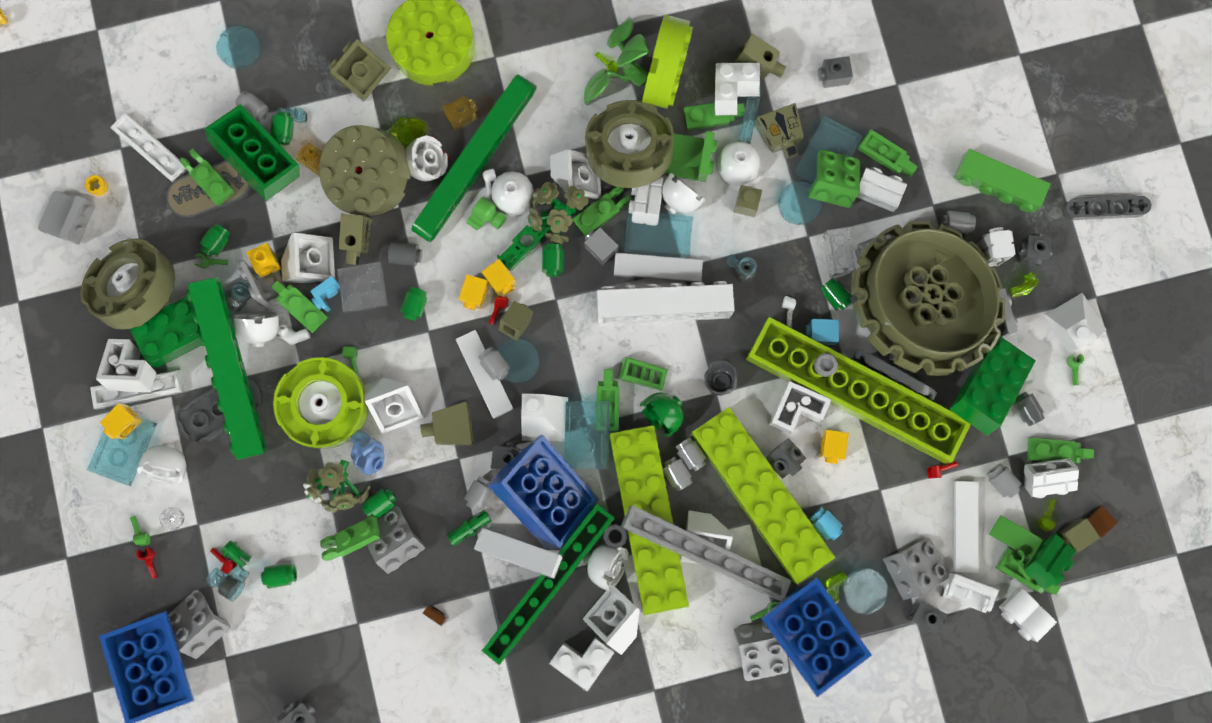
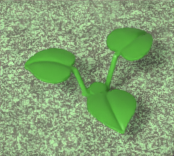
[584,17,649,106]

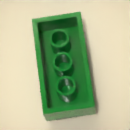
[205,104,300,201]
[130,296,233,368]
[949,336,1036,436]

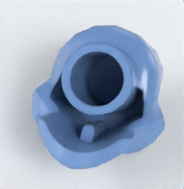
[350,430,385,475]

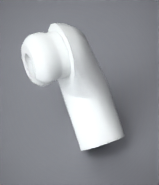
[277,325,311,345]

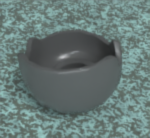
[704,360,738,396]

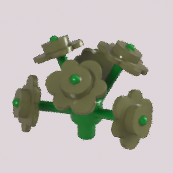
[528,182,589,245]
[303,460,371,513]

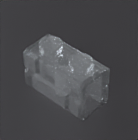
[823,227,856,278]

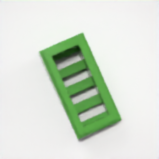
[617,357,668,391]

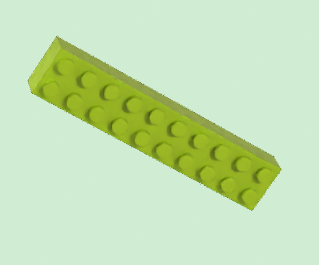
[746,317,971,464]

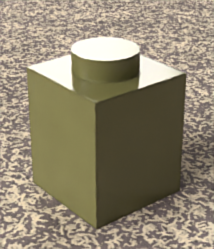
[733,185,762,217]
[498,301,533,341]
[1056,518,1100,553]

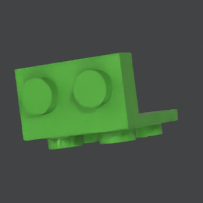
[664,131,718,182]
[808,149,860,208]

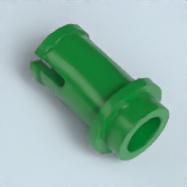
[221,540,252,569]

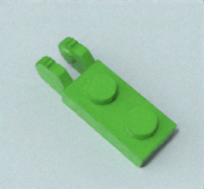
[179,148,235,207]
[572,187,632,237]
[320,516,380,561]

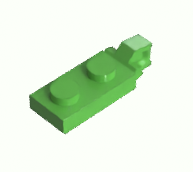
[683,103,745,131]
[858,129,918,177]
[271,280,328,333]
[596,369,619,431]
[1027,438,1094,464]
[995,548,1061,595]

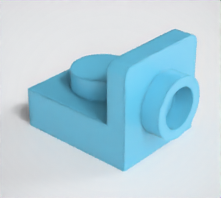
[310,276,342,312]

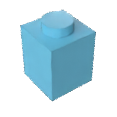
[805,319,839,345]

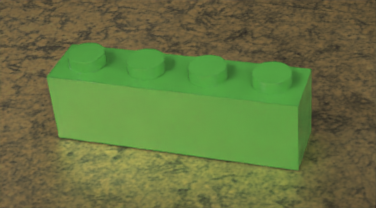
[953,149,1051,213]

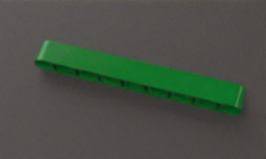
[411,74,537,243]

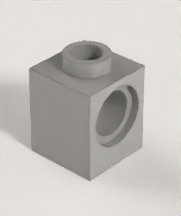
[584,228,619,265]

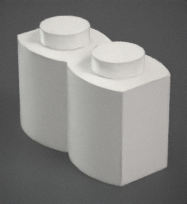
[999,588,1057,642]

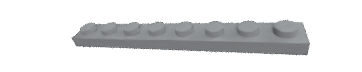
[621,506,791,601]

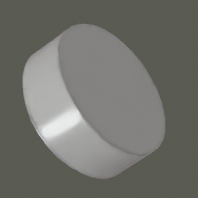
[814,353,838,377]

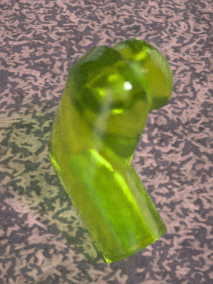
[1010,272,1039,299]
[825,571,849,604]

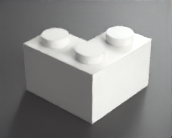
[715,63,760,115]
[96,339,156,393]
[768,381,831,434]
[550,637,614,691]

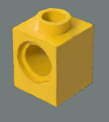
[246,243,281,278]
[482,259,517,296]
[458,274,490,311]
[99,403,143,440]
[819,430,849,464]

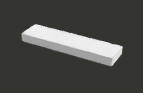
[110,112,188,182]
[614,253,703,283]
[455,330,514,419]
[90,370,184,410]
[953,481,979,573]
[474,528,562,578]

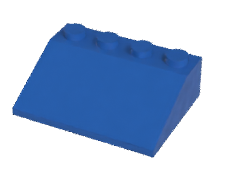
[488,435,599,549]
[761,577,872,697]
[99,611,194,723]

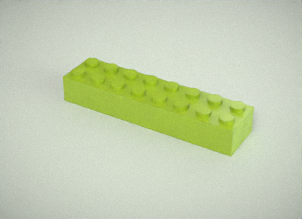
[691,407,835,584]
[610,425,689,615]

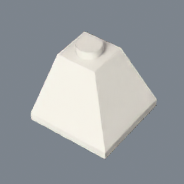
[550,149,601,200]
[281,233,335,283]
[1044,293,1106,353]
[364,378,424,434]
[521,394,568,442]
[681,511,733,565]
[583,587,639,655]

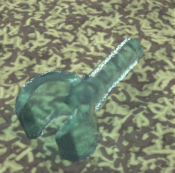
[278,107,307,123]

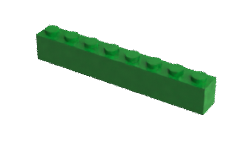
[186,277,267,460]
[481,504,615,665]

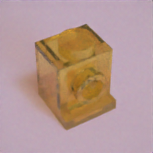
[442,95,478,131]
[296,142,322,177]

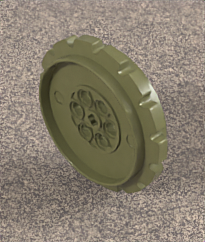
[851,221,1005,376]

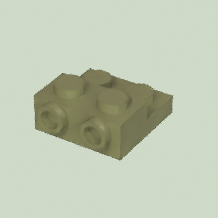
[329,39,391,102]

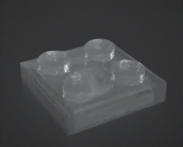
[337,262,388,313]

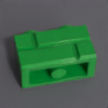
[1024,534,1076,589]

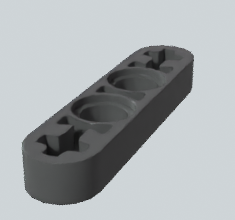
[1062,195,1151,220]

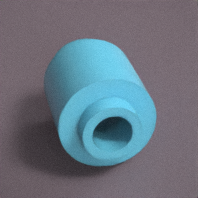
[809,507,843,541]

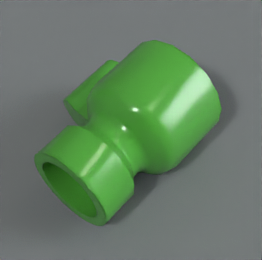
[466,196,508,230]

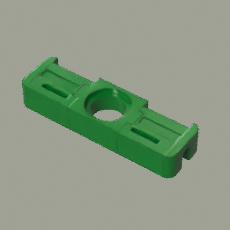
[497,210,552,271]

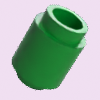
[270,112,294,145]
[199,224,231,257]
[542,244,564,277]
[820,277,853,311]
[400,287,428,321]
[361,488,396,519]
[261,562,297,589]

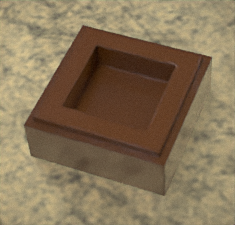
[1087,506,1118,538]
[422,605,449,626]

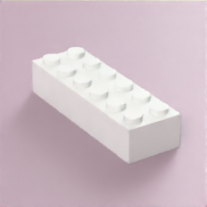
[597,281,734,324]

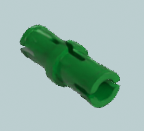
[446,509,492,546]

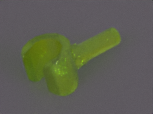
[595,52,619,78]
[1038,499,1056,532]

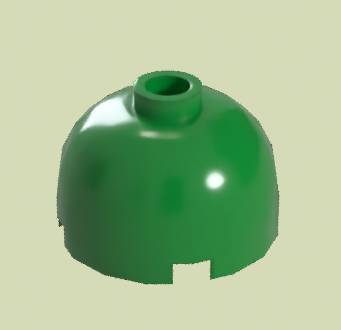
[640,392,683,438]

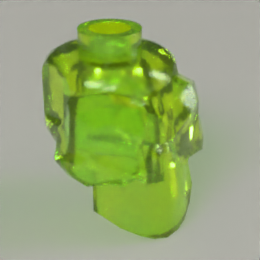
[386,117,427,149]

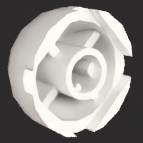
[405,136,448,181]
[717,141,760,186]
[491,171,534,216]
[662,173,705,214]
[233,312,279,347]
[137,443,186,483]
[586,544,628,591]

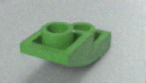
[989,515,1043,559]

